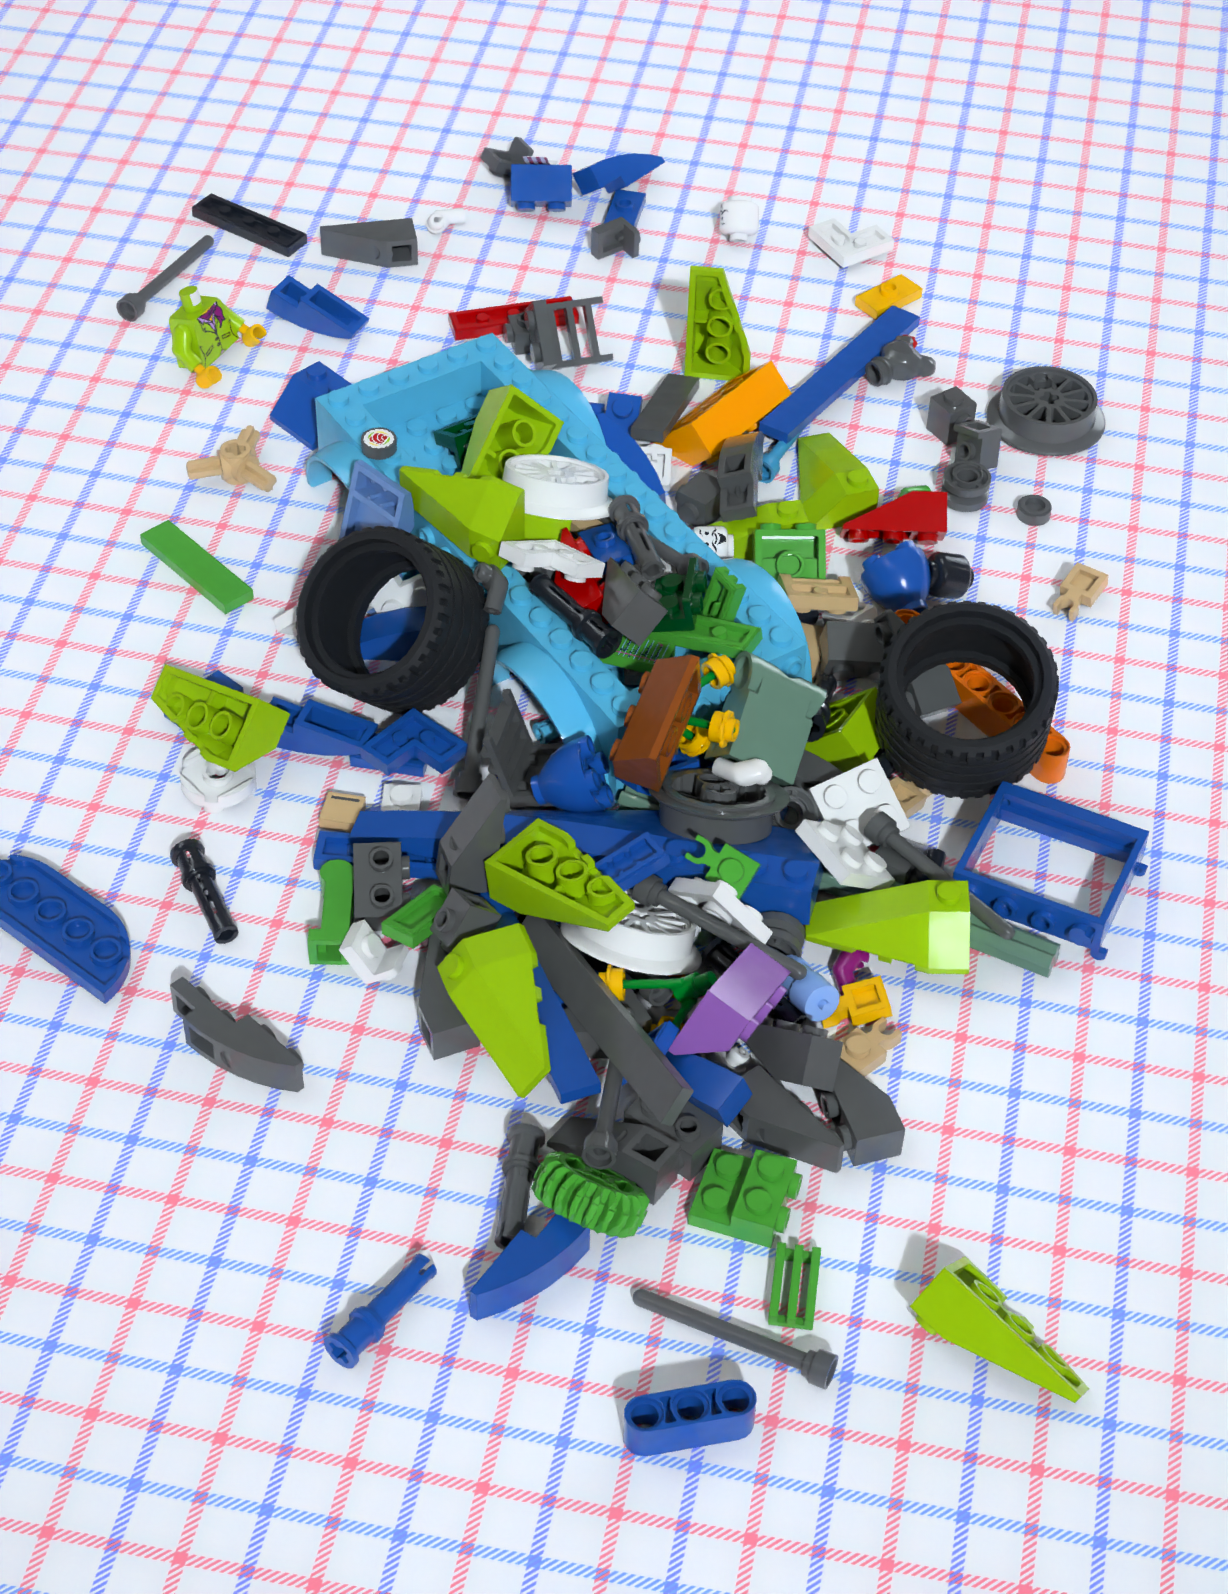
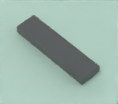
[631,373,700,443]

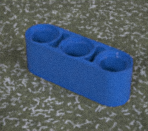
[623,1380,757,1456]

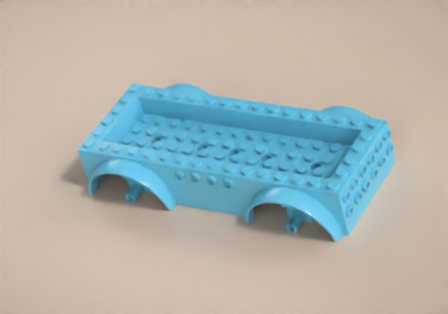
[306,333,812,804]

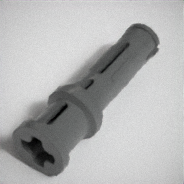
[608,495,665,581]
[494,1123,545,1250]

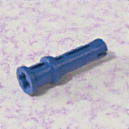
[324,1254,437,1369]

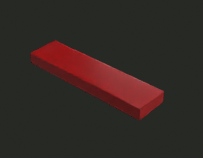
[448,296,579,341]

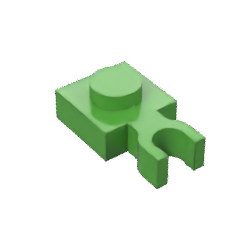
[684,834,762,899]

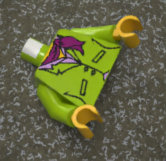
[169,286,267,389]

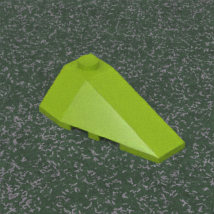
[461,384,564,480]
[399,466,525,570]
[707,500,809,560]
[151,664,290,772]
[484,818,635,932]
[910,1256,1090,1403]

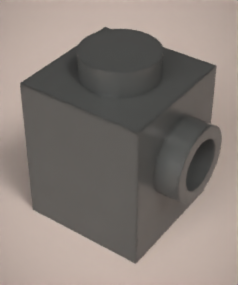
[926,386,977,446]
[675,471,721,527]
[430,887,502,953]

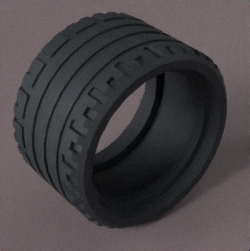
[295,526,490,714]
[875,601,1059,799]

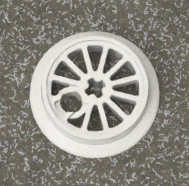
[502,454,613,520]
[560,889,702,975]

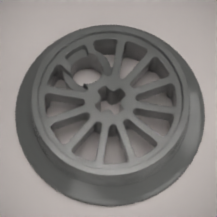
[986,366,1105,456]
[648,768,790,845]

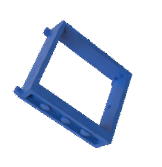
[953,781,1149,960]

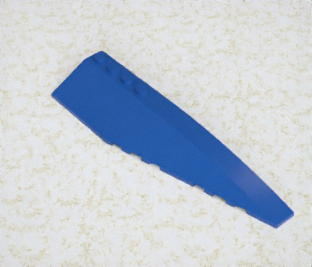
[348,810,825,925]

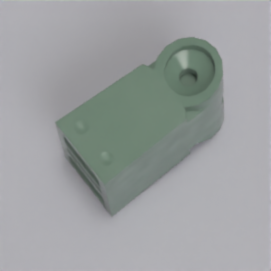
[704,651,827,787]

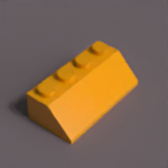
[653,360,792,466]

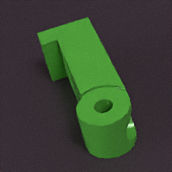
[308,859,354,965]

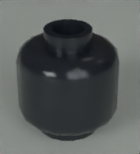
[927,552,974,599]

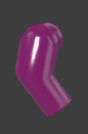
[831,950,870,996]

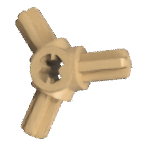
[186,425,277,492]

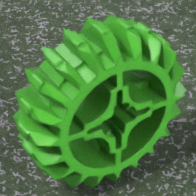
[531,1151,650,1238]

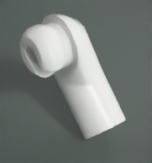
[712,757,772,787]

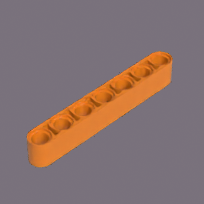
[894,609,1071,784]

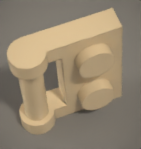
[777,574,859,615]

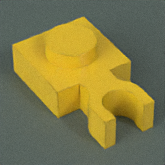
[822,975,893,1029]

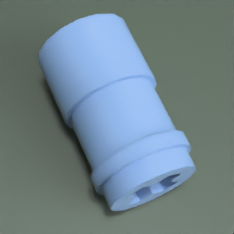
[782,954,840,1022]

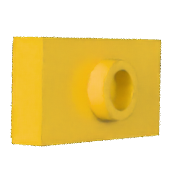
[855,274,923,320]

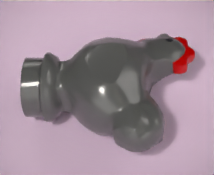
[865,335,936,387]

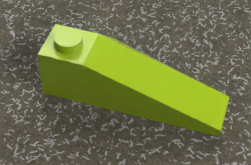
[684,266,751,381]
[798,433,879,530]
[805,880,970,974]
[437,923,551,1098]

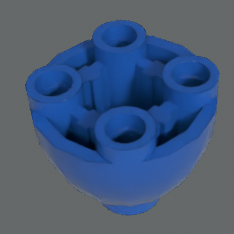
[860,540,931,613]
[531,735,615,812]

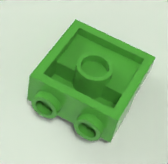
[752,523,826,581]
[688,1148,803,1248]

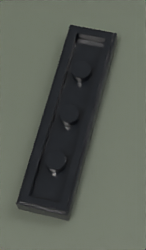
[192,193,307,257]

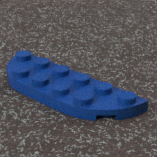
[0,854,131,1004]

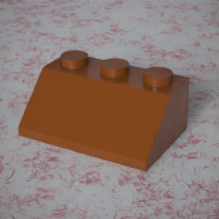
[609,655,701,792]

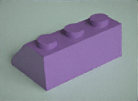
[668,943,791,1055]

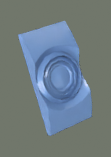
[339,460,414,616]

